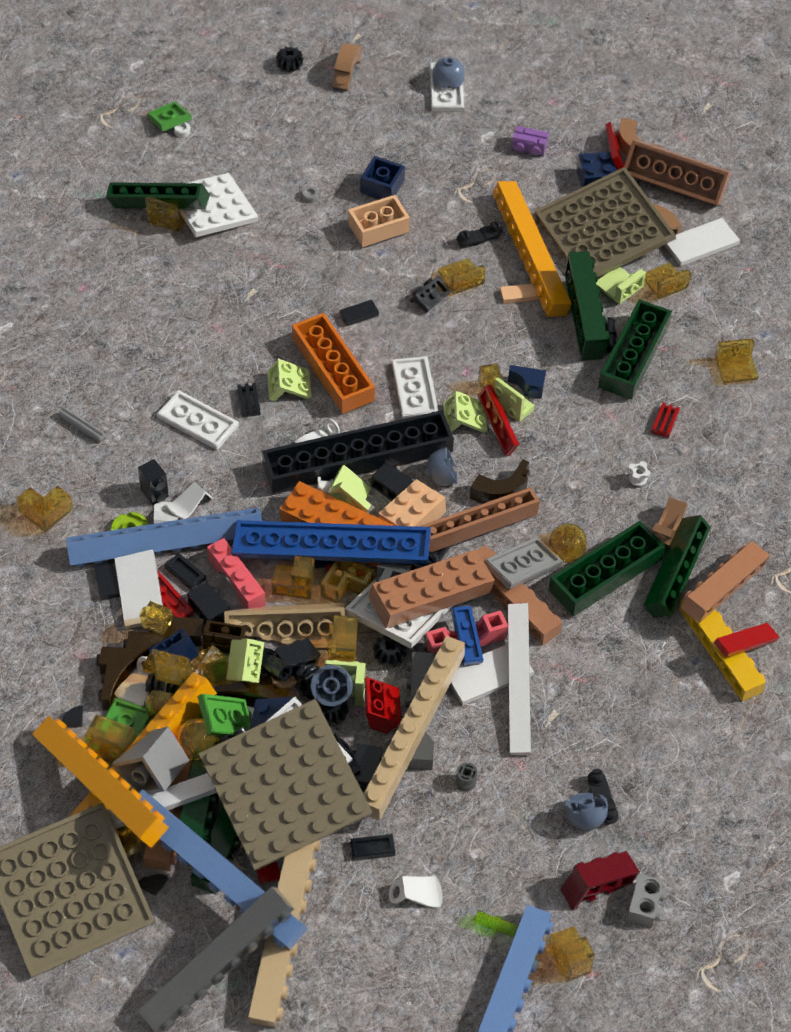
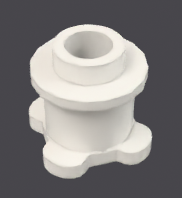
[629,462,650,486]
[316,477,333,494]

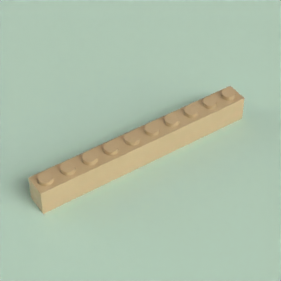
[364,636,465,821]
[248,839,321,1028]

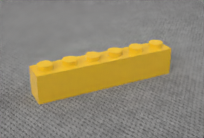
[679,599,766,702]

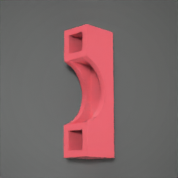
[207,538,266,609]
[425,610,508,654]

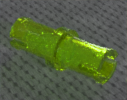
[474,910,519,938]

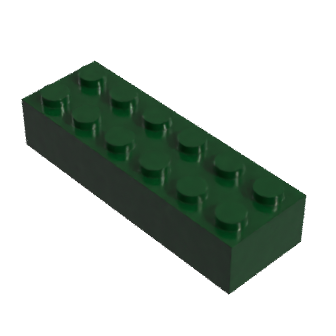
[564,251,609,361]
[598,299,672,400]
[548,521,665,617]

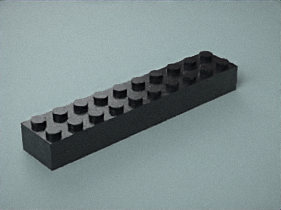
[262,410,454,493]

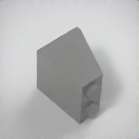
[113,727,189,794]

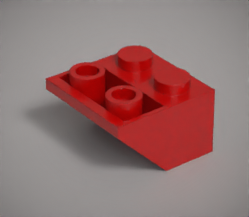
[364,677,401,734]

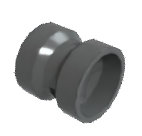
[456,763,478,791]

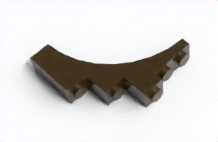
[96,616,204,710]
[212,674,322,711]

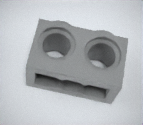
[626,873,666,928]

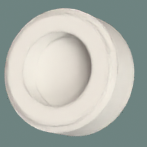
[174,122,190,137]

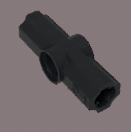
[260,648,292,681]

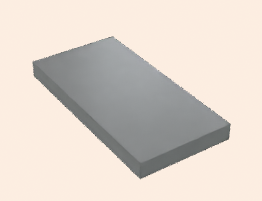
[484,537,563,590]

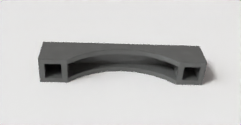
[406,652,436,770]

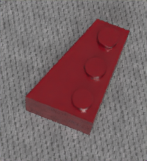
[560,851,640,911]

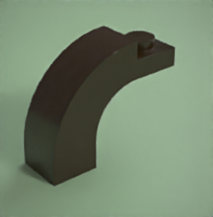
[469,459,530,504]

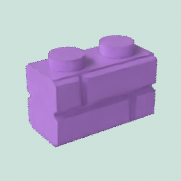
[511,126,549,156]

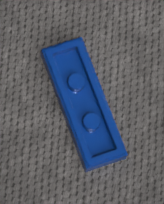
[451,605,484,665]

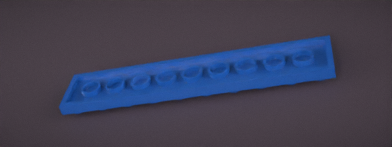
[232,520,431,564]

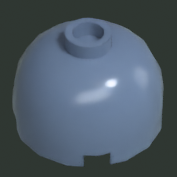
[432,57,465,89]
[425,448,458,486]
[311,665,353,706]
[565,793,608,831]

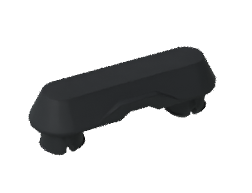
[456,221,503,247]
[587,769,619,824]

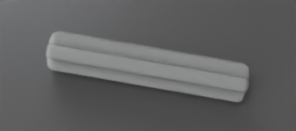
[59,408,105,442]

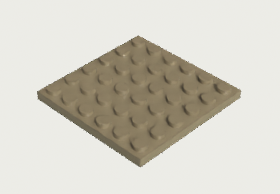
[535,167,676,278]
[199,699,373,871]
[0,803,155,978]

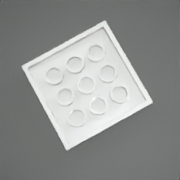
[178,173,258,237]
[345,579,452,648]

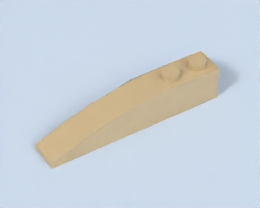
[224,603,346,648]

